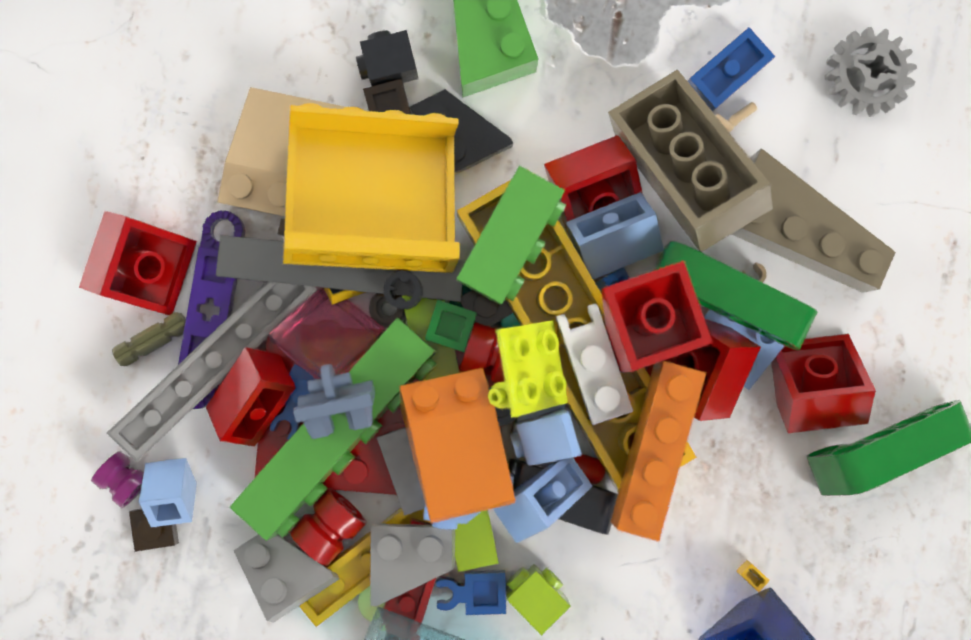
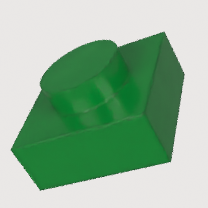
[425,300,477,352]

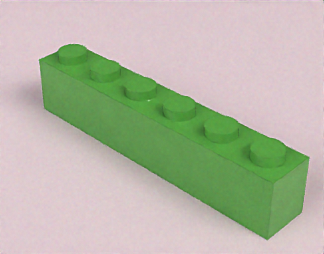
[230,318,437,541]

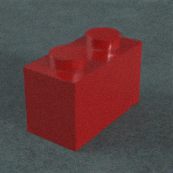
[206,347,296,447]

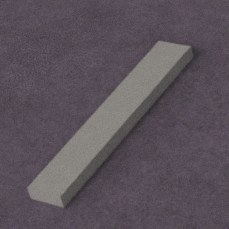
[107,282,317,462]

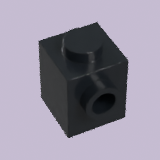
[356,30,419,86]

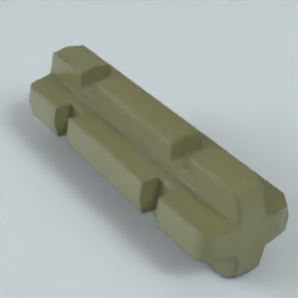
[112,312,186,366]

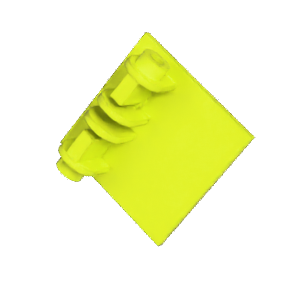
[488,320,568,417]

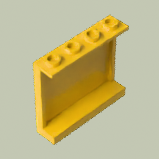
[283,103,460,273]

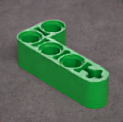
[653,241,818,350]
[806,400,971,496]

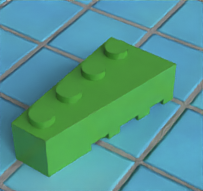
[453,0,539,98]

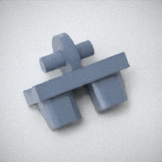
[293,364,375,439]

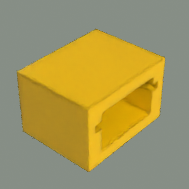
[736,560,770,592]

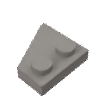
[370,523,455,606]
[233,534,339,623]

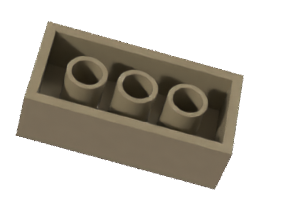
[608,69,773,252]

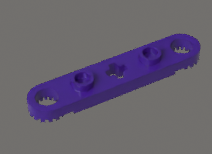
[178,210,245,409]

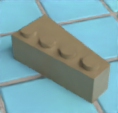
[731,148,896,293]

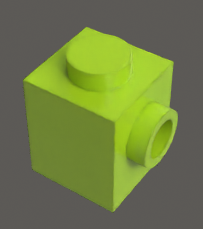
[506,564,571,636]

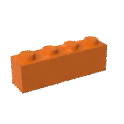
[610,361,706,542]

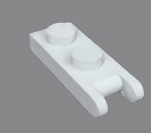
[556,303,633,425]

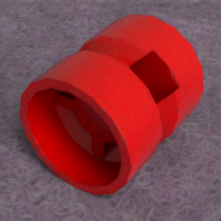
[459,322,505,384]
[289,487,367,566]

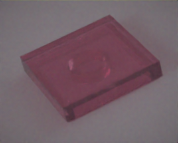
[268,288,385,379]

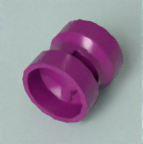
[91,451,144,508]

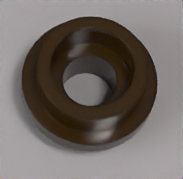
[369,293,406,328]

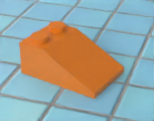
[400,368,515,523]

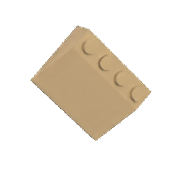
[217,87,345,216]

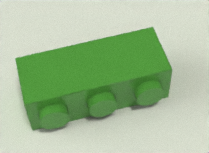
[457,165,566,305]

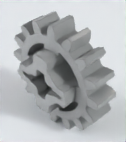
[824,27,917,117]

